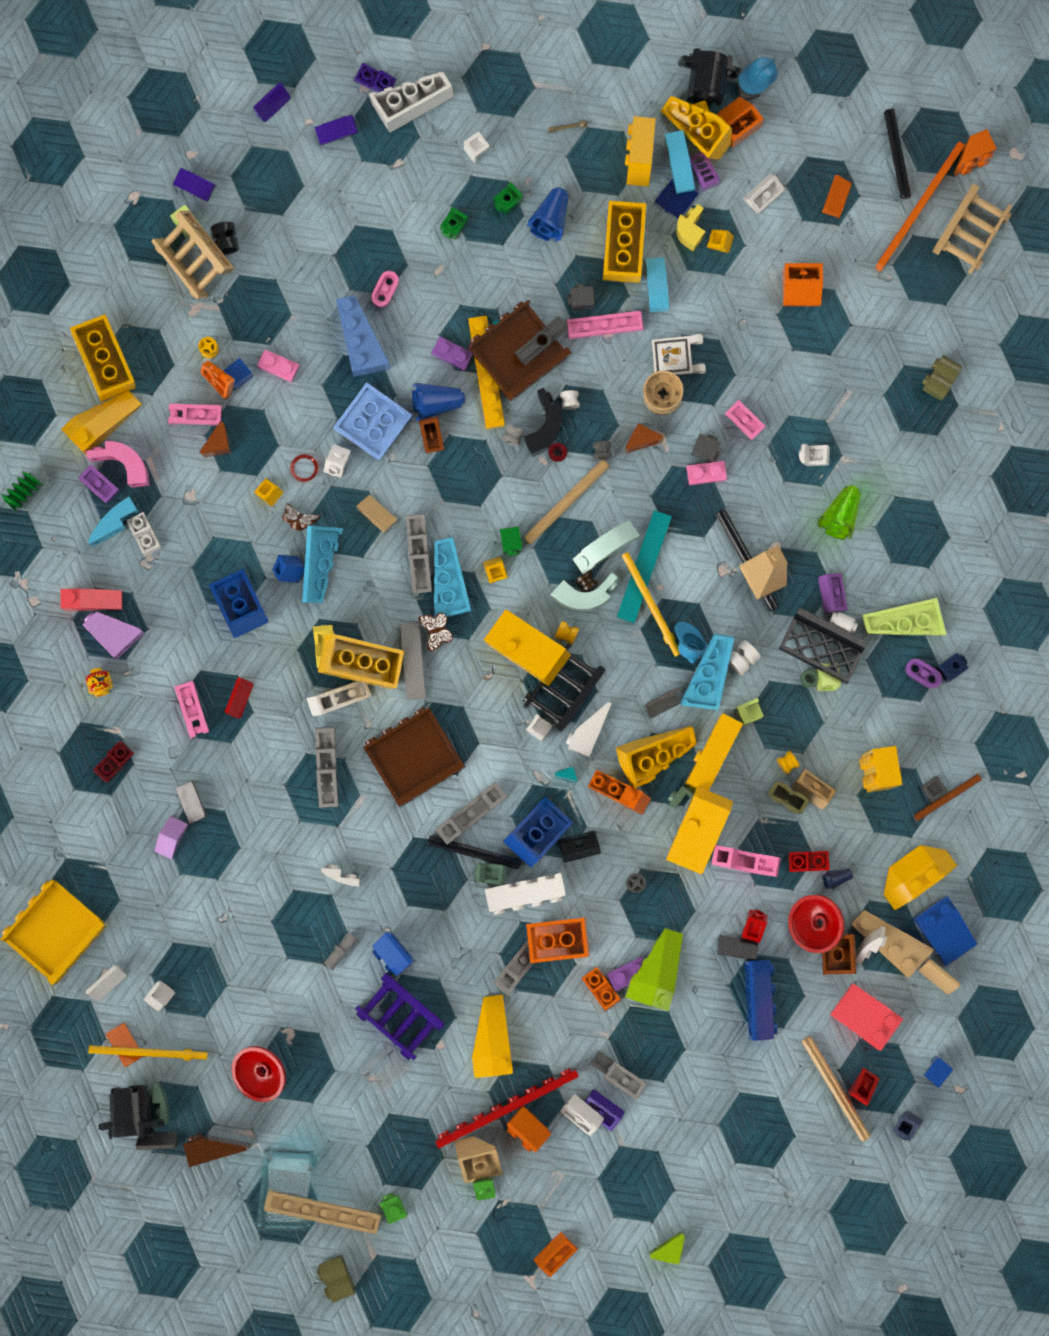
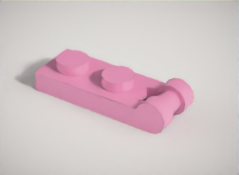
[168,404,222,426]
[174,681,209,738]

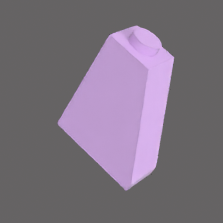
[83,612,145,660]

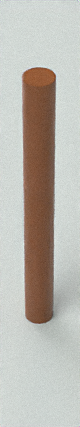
[913,774,982,822]

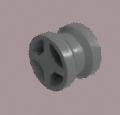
[593,441,612,460]
[626,873,646,893]
[590,1050,614,1074]

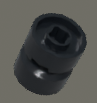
[210,221,239,255]

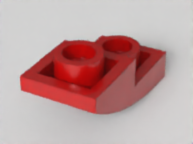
[789,851,830,872]

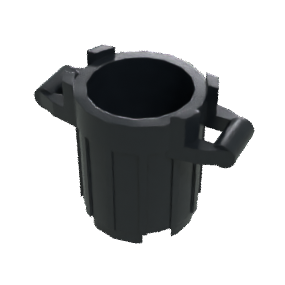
[678,48,742,107]
[98,1085,164,1139]

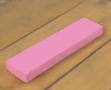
[566,310,644,339]

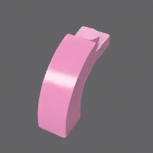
[87,441,150,488]
[712,845,781,877]

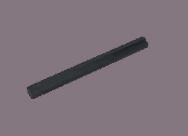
[716,509,779,612]

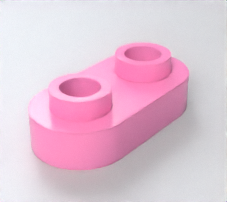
[371,271,399,308]

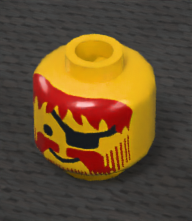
[85,668,113,697]

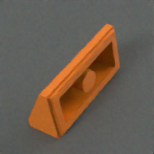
[822,174,852,218]
[106,1023,144,1067]
[534,1232,578,1277]

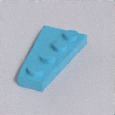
[302,526,343,603]
[434,537,471,618]
[680,633,734,710]

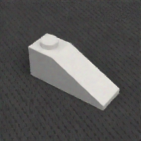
[307,681,371,716]
[566,702,612,758]

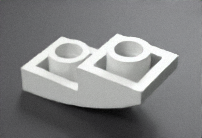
[126,512,162,557]
[321,865,361,887]
[856,926,887,964]

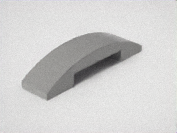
[400,622,426,700]
[435,782,508,844]
[494,940,534,995]

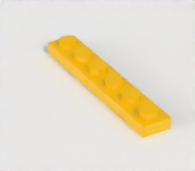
[468,315,505,430]

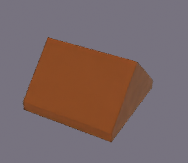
[822,934,857,974]

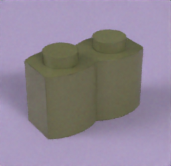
[922,355,963,401]
[766,782,809,814]
[317,1255,356,1303]

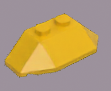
[883,845,957,910]

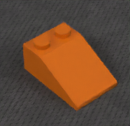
[526,918,591,963]

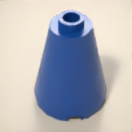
[527,187,569,242]
[412,383,465,421]

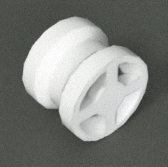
[560,390,580,410]

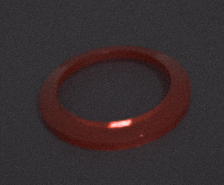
[290,454,318,482]

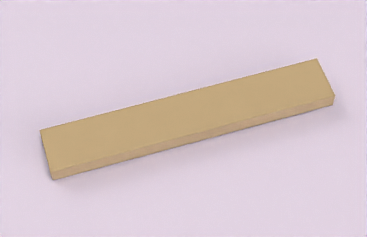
[264,1190,381,1234]

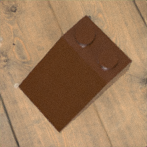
[183,1133,251,1167]

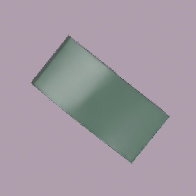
[149,1082,170,1123]

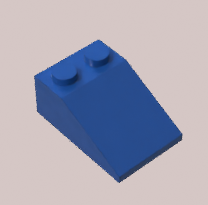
[209,569,269,639]
[503,796,573,868]
[912,896,977,966]
[372,931,415,976]

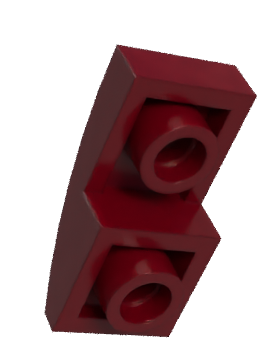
[93,741,134,784]

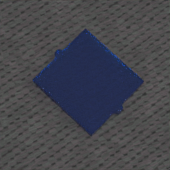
[654,178,699,219]

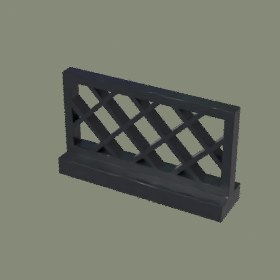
[778,607,868,684]

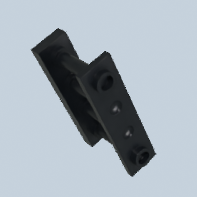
[523,643,606,733]

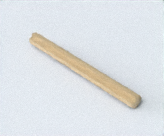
[524,460,609,544]
[802,1036,870,1141]

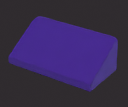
[253,82,291,122]
[584,1089,625,1132]

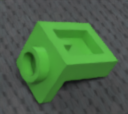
[473,1177,496,1201]
[379,1193,407,1224]

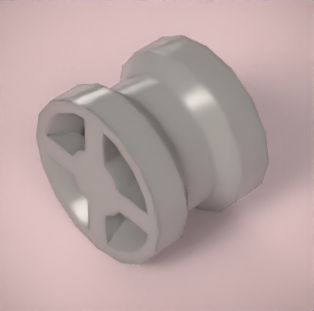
[502,425,525,447]

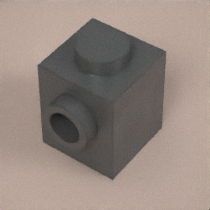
[567,285,595,311]
[691,434,722,463]

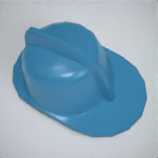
[738,57,778,95]
[675,622,708,663]

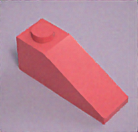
[61,588,122,611]

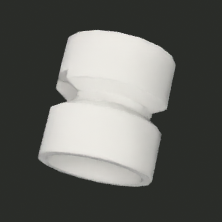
[729,640,761,676]

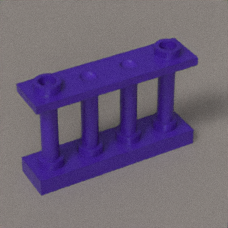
[355,973,445,1060]

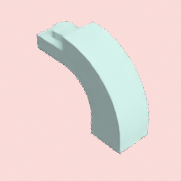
[573,520,640,574]
[551,573,618,612]

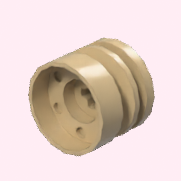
[643,370,683,415]

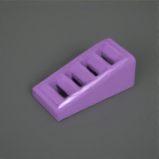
[689,151,720,192]

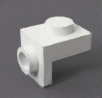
[324,444,351,478]
[799,444,830,466]

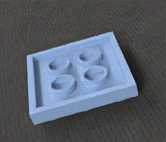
[333,382,413,462]

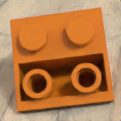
[716,97,764,148]
[954,129,997,176]
[782,263,823,306]
[507,1105,551,1153]

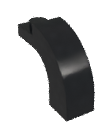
[524,388,562,457]

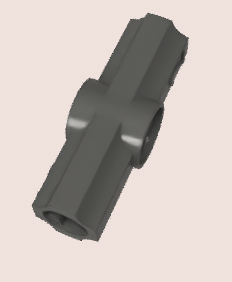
[515,316,569,366]

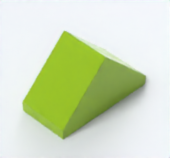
[649,1231,685,1265]

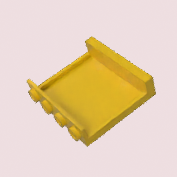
[0,880,107,985]

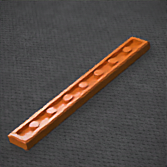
[876,142,965,272]

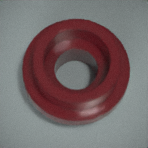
[548,443,567,462]

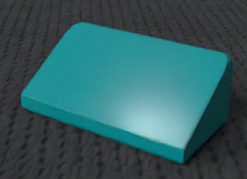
[554,767,578,783]

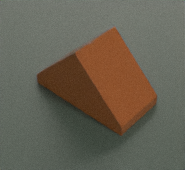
[419,416,444,454]
[199,421,231,458]
[625,423,663,454]

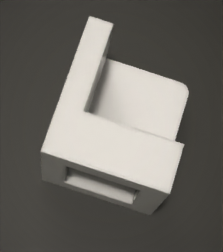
[464,131,490,163]
[526,714,553,742]
[143,981,175,1012]

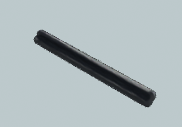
[884,108,911,199]
[428,835,521,869]

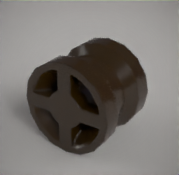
[575,571,599,593]

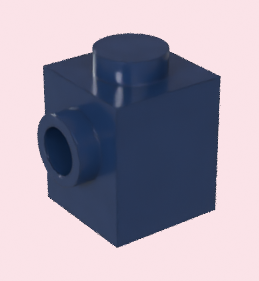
[936,652,968,683]
[893,1110,924,1141]

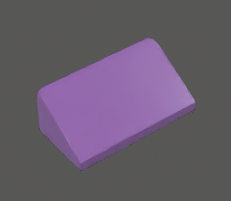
[818,573,848,614]

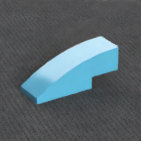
[664,130,695,194]
[645,257,669,312]
[88,497,139,547]

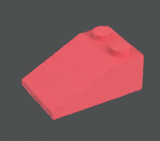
[830,983,903,1051]

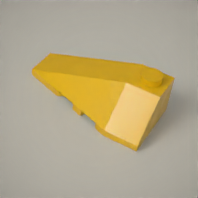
[661,96,732,160]
[61,391,142,456]
[616,726,697,788]
[472,994,513,1078]

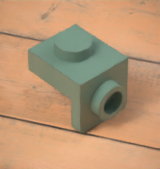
[667,786,695,810]
[475,862,507,885]

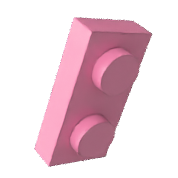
[257,349,300,383]
[725,400,766,441]
[686,461,727,486]

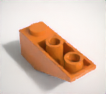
[587,770,651,815]

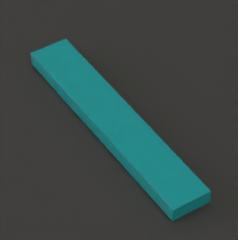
[616,510,672,624]

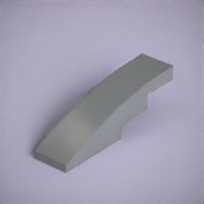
[405,513,432,594]
[315,727,338,808]

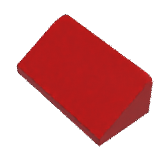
[225,677,253,719]

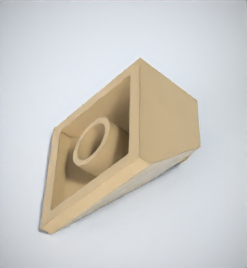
[739,546,787,600]
[454,1136,503,1184]

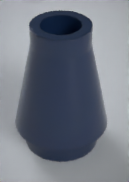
[822,868,853,890]

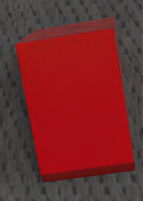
[847,1067,880,1106]

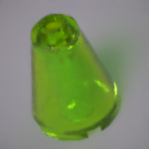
[817,485,861,540]

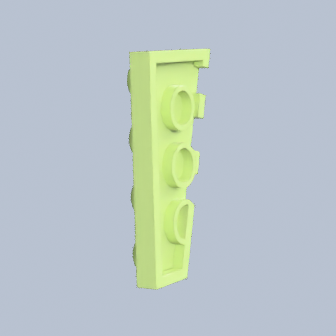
[862,598,946,636]

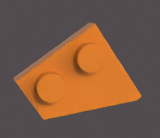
[200,361,235,400]

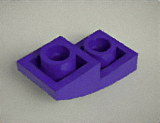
[354,63,397,92]
[314,115,358,146]
[172,168,216,202]

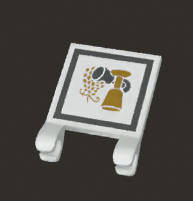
[652,334,706,375]

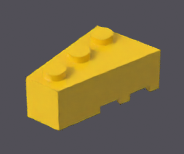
[625,116,656,187]

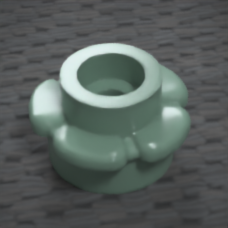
[800,669,818,688]

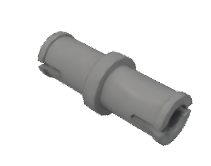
[323,932,358,970]

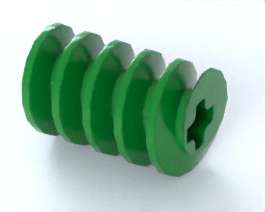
[1,471,43,513]

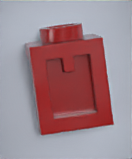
[741,909,768,943]

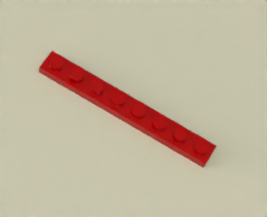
[435,1068,579,1149]

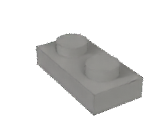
[604,1061,647,1100]

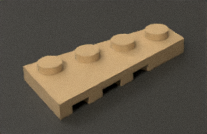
[850,910,935,978]

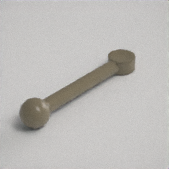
[548,120,587,133]

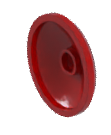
[788,894,844,953]
[232,1046,286,1102]

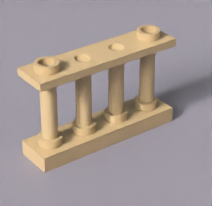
[932,184,1012,274]
[151,210,235,299]

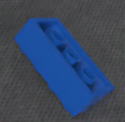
[745,960,777,1041]

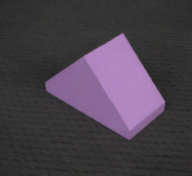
[154,816,188,859]

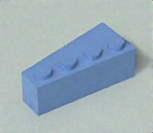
[336,295,391,377]

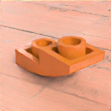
[581,967,621,1011]

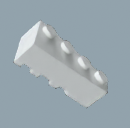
[369,72,454,133]
[485,873,566,915]

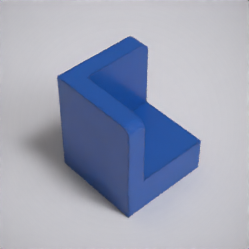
[223,358,254,390]
[272,555,305,583]
[924,1056,954,1088]

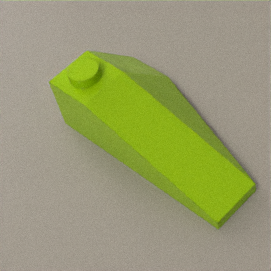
[625,928,683,1012]

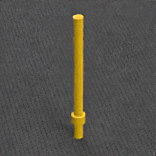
[622,552,680,657]
[88,1045,208,1061]

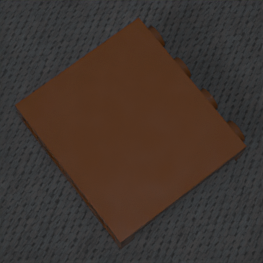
[468,300,572,402]
[363,707,466,807]

